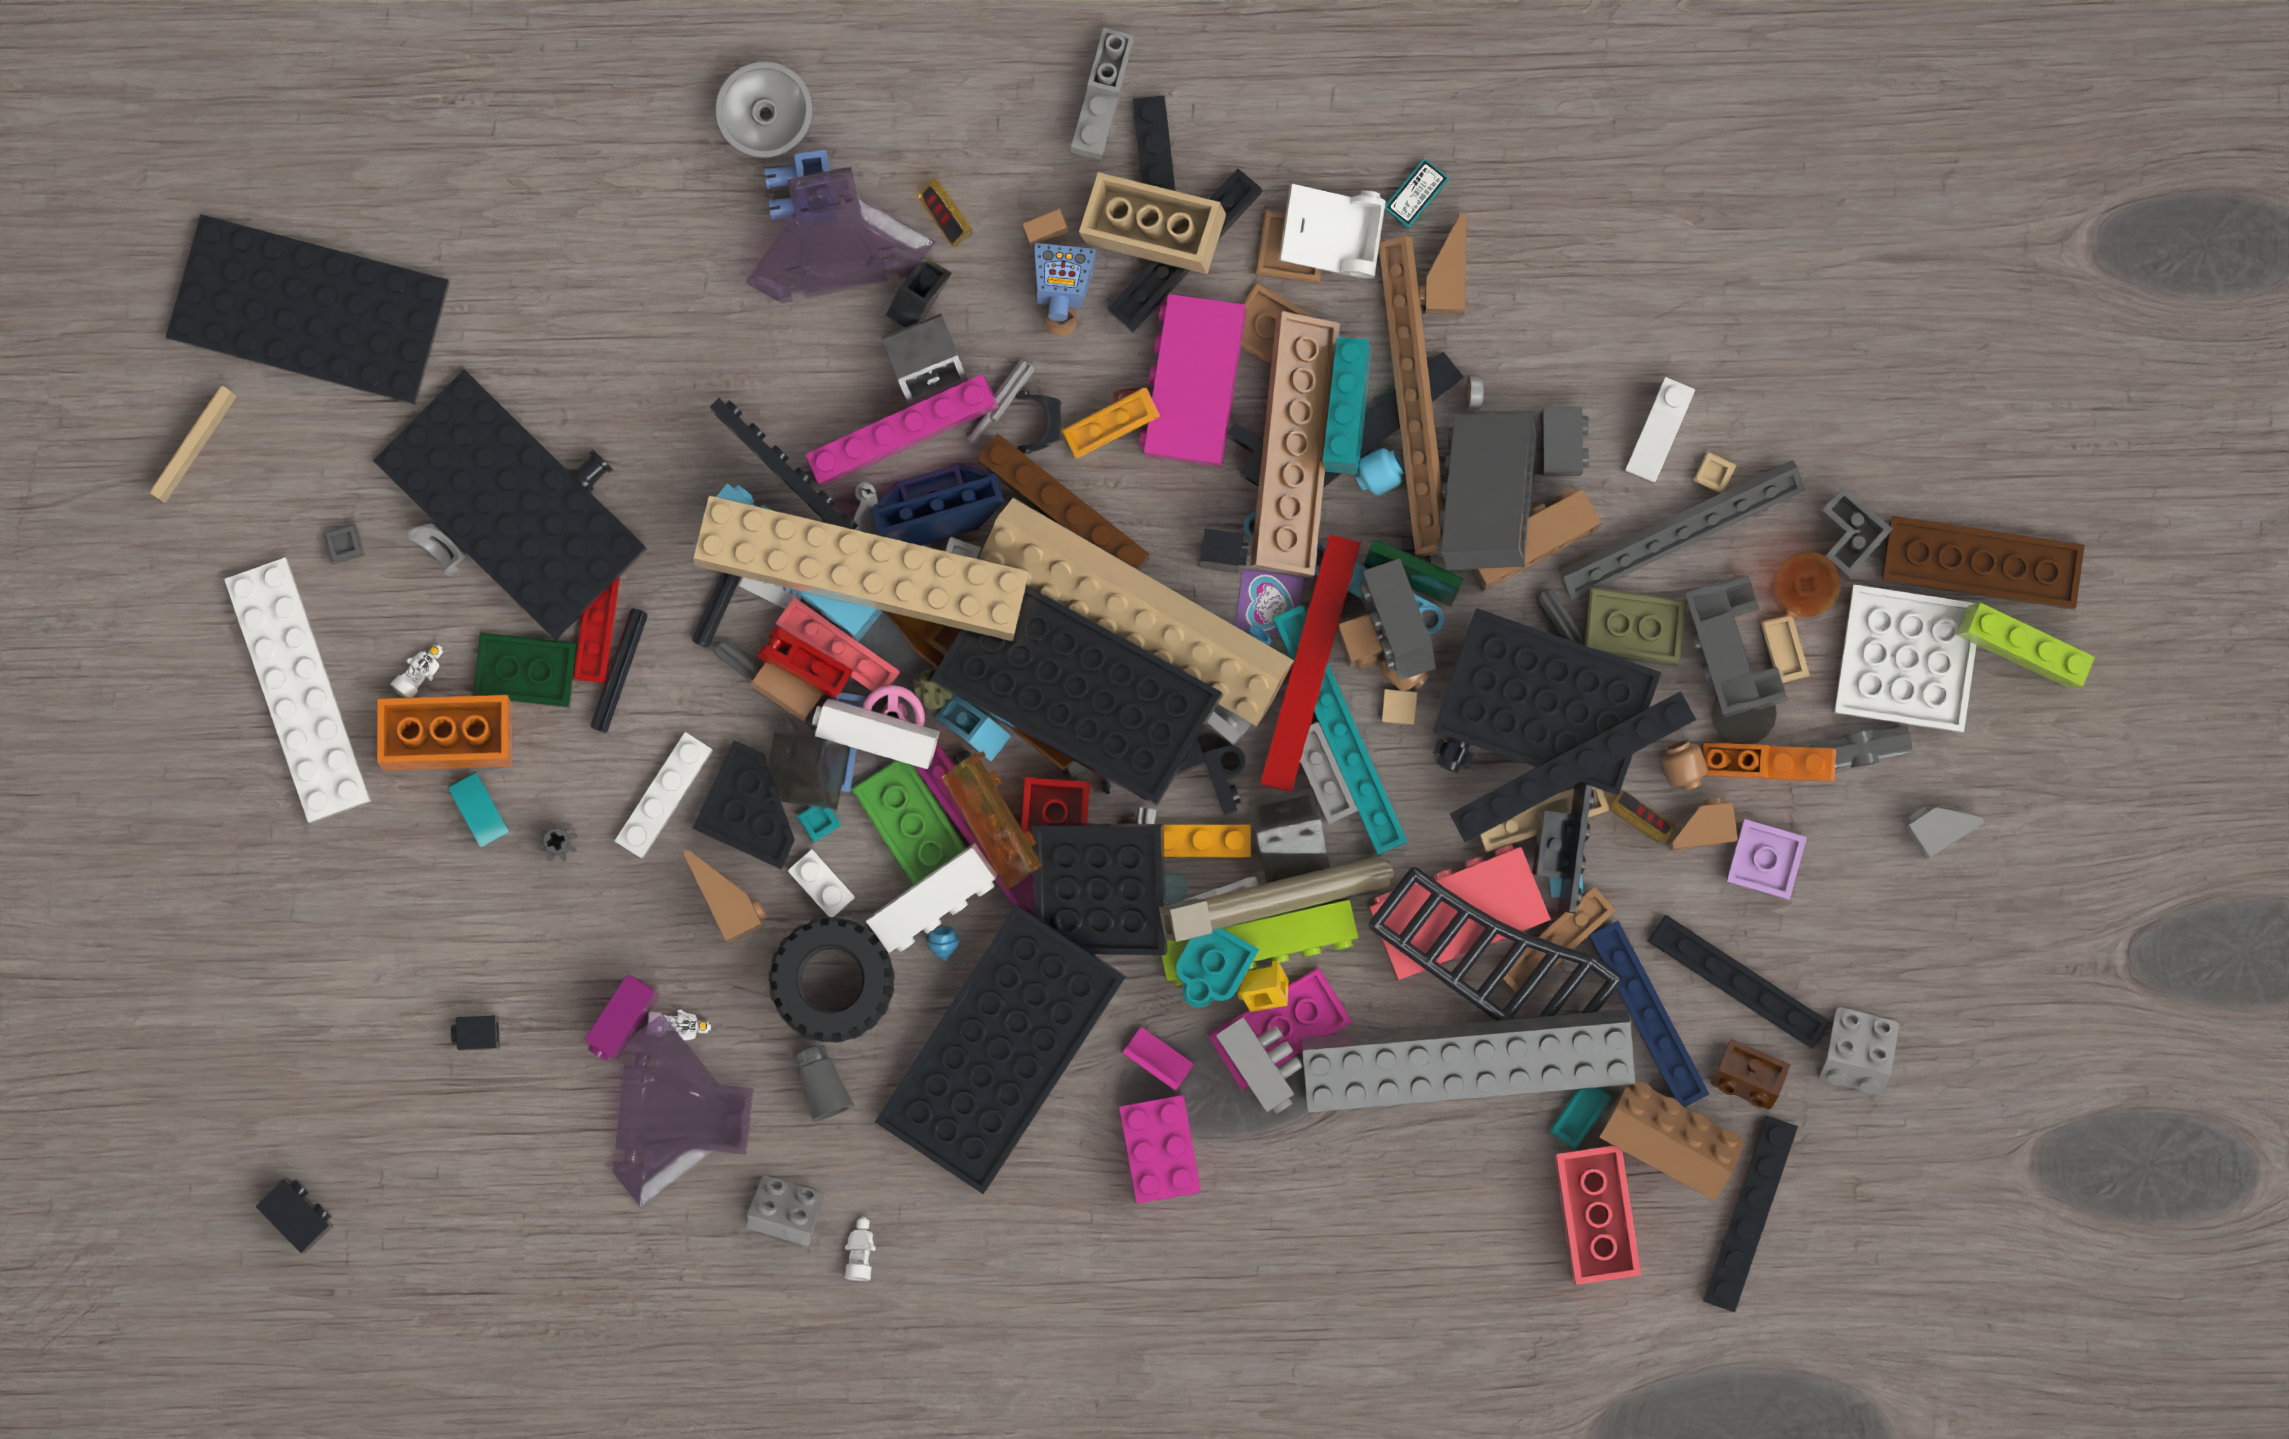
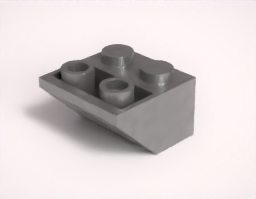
[881,313,968,407]

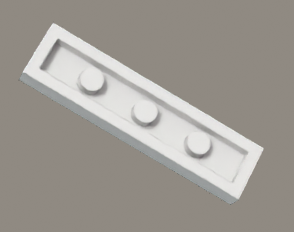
[615,732,713,859]

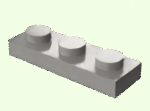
[1300,722,1358,825]

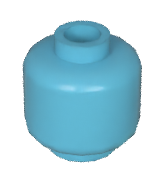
[1355,448,1405,496]

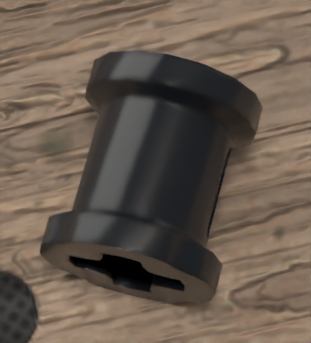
[570,449,613,493]

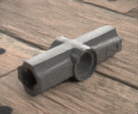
[1811,726,1913,769]

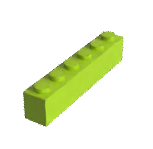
[1161,900,1359,987]

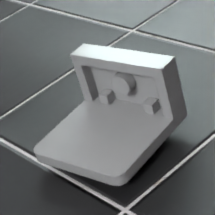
[1819,1007,1899,1096]

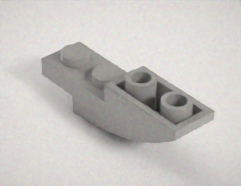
[1071,28,1135,160]

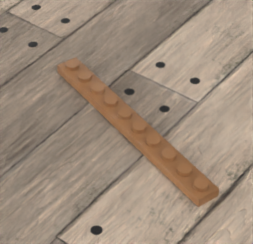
[1379,235,1445,557]

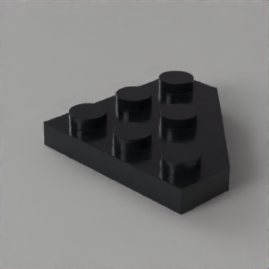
[693,740,795,870]

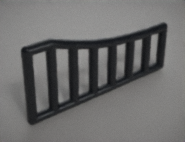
[1368,867,1622,1021]

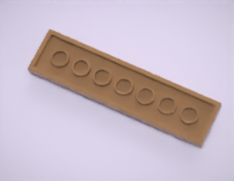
[1250,311,1340,577]

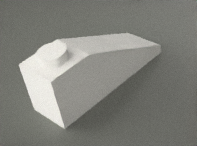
[1625,377,1695,483]

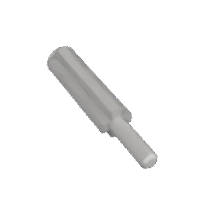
[967,358,1036,444]

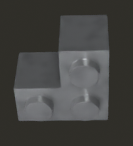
[1818,486,1892,582]

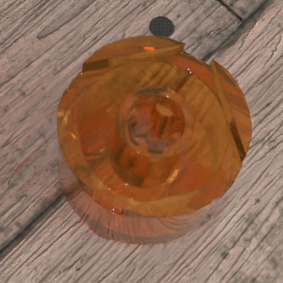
[1771,552,1840,621]

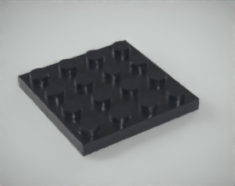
[1032,823,1168,955]

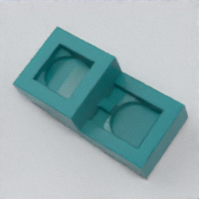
[448,771,509,847]

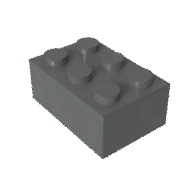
[1360,559,1436,681]

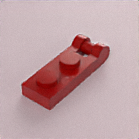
[757,627,853,700]

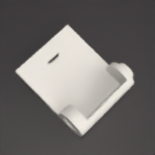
[1279,184,1386,278]

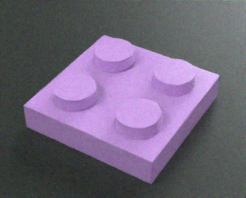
[1726,819,1807,900]

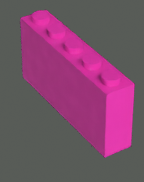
[1139,294,1247,468]

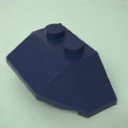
[871,464,1004,546]

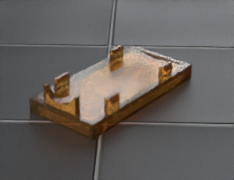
[942,752,1042,890]

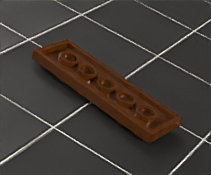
[1881,516,2085,610]

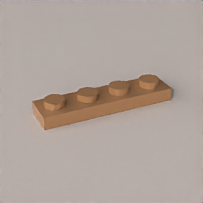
[1503,886,1617,993]

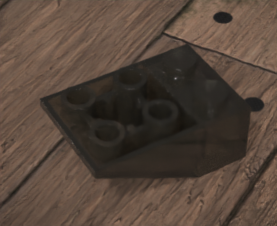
[1249,787,1330,883]

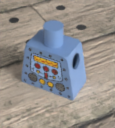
[1034,243,1096,321]

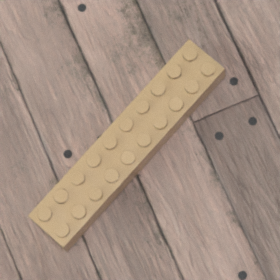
[693,496,1029,641]
[979,498,1294,726]

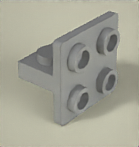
[746,1176,824,1247]

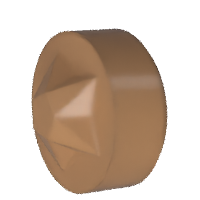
[1044,307,1077,336]

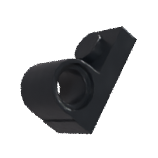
[1203,745,1246,816]

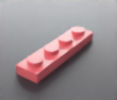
[776,597,901,699]

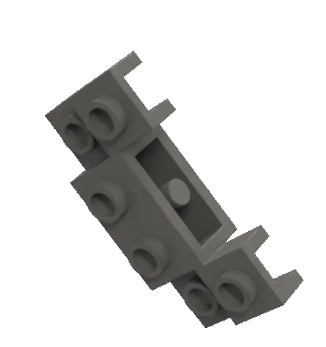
[1685,576,1788,718]

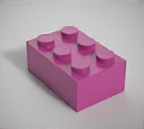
[1119,1095,1201,1204]

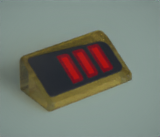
[918,178,973,247]
[1609,790,1675,845]

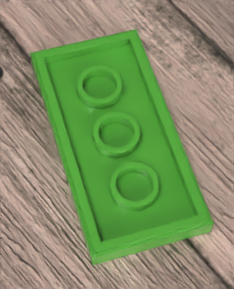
[851,760,966,885]

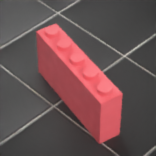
[1369,844,1551,981]

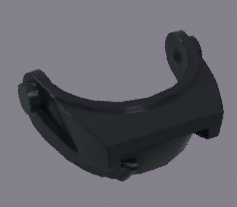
[1016,391,1063,454]

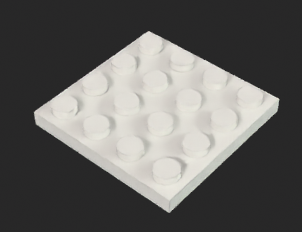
[1834,585,1976,733]

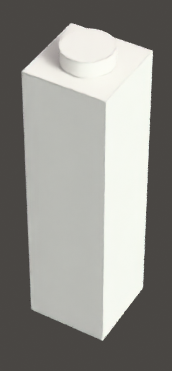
[812,698,940,769]

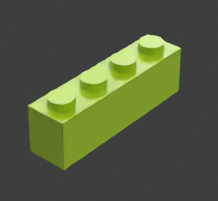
[1956,602,2095,689]

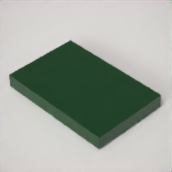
[1363,539,1463,606]
[472,632,578,708]

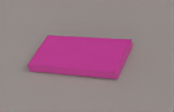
[1207,967,1353,1090]

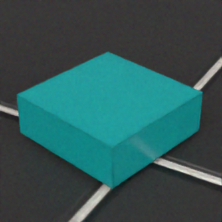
[796,798,842,843]

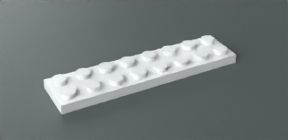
[224,557,371,823]

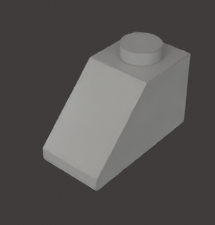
[1905,807,1985,859]

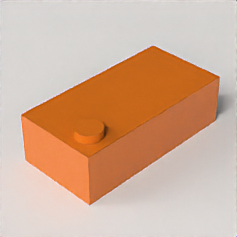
[377,695,512,771]

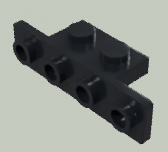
[1532,782,1594,914]

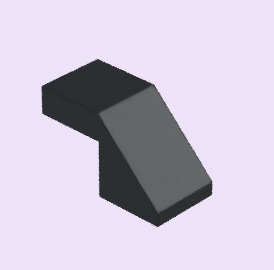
[1227,422,1263,487]

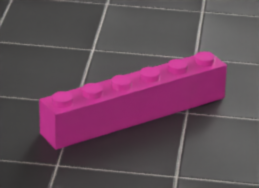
[805,374,1000,487]

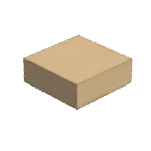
[1693,451,1737,494]
[1382,689,1417,725]

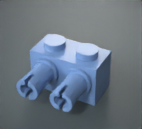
[764,150,837,224]

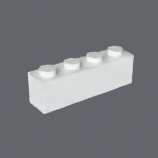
[866,843,997,953]

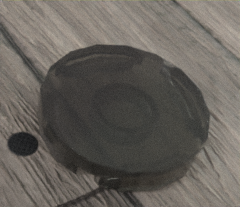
[1711,696,1777,744]

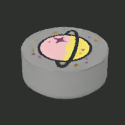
[1466,376,1484,409]

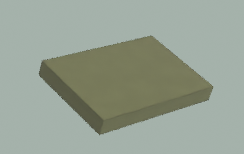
[1583,588,1686,666]

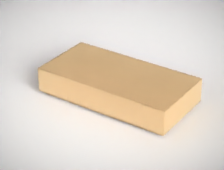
[1760,613,1810,683]

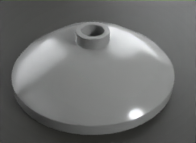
[716,62,813,158]

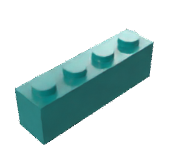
[1323,337,1372,474]

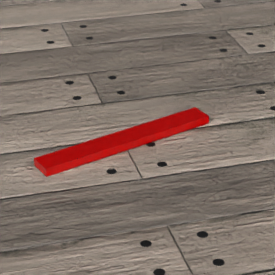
[1260,534,1361,793]

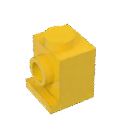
[1237,960,1289,1012]

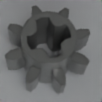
[537,822,577,862]

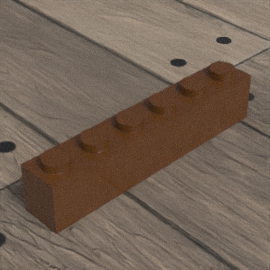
[977,433,1150,571]

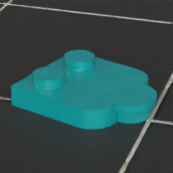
[1176,928,1259,1008]

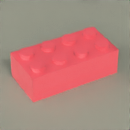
[1554,1146,1641,1285]

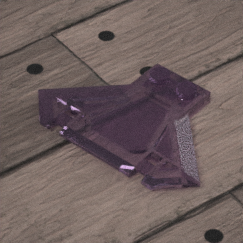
[746,166,935,304]
[613,1014,754,1207]

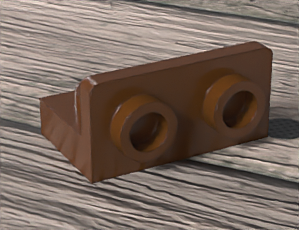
[1711,1039,1791,1110]

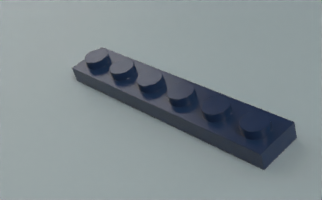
[1589,921,1709,1107]

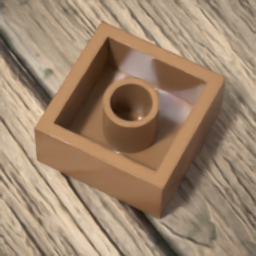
[1022,209,1068,249]

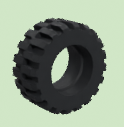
[768,917,895,1043]

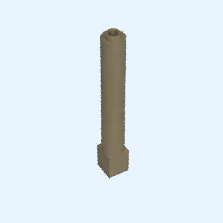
[1159,855,1394,942]

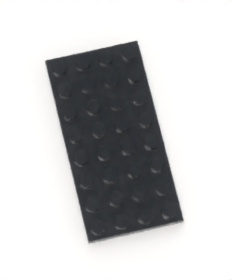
[166,214,450,405]
[373,369,647,641]
[931,585,1223,806]
[875,904,1127,1194]

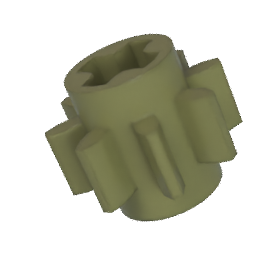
[913,669,952,709]

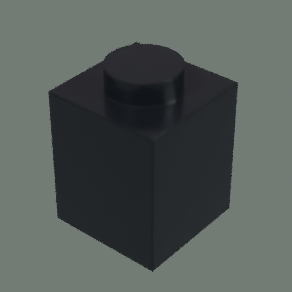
[451,1015,500,1051]

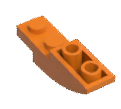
[1703,743,1836,782]

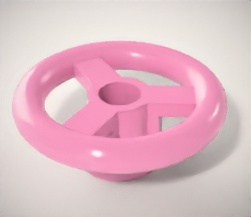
[862,685,925,726]

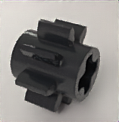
[1432,737,1474,774]

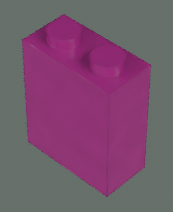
[584,974,661,1061]

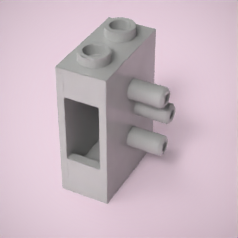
[1216,1017,1303,1114]

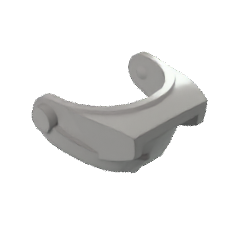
[406,524,467,577]

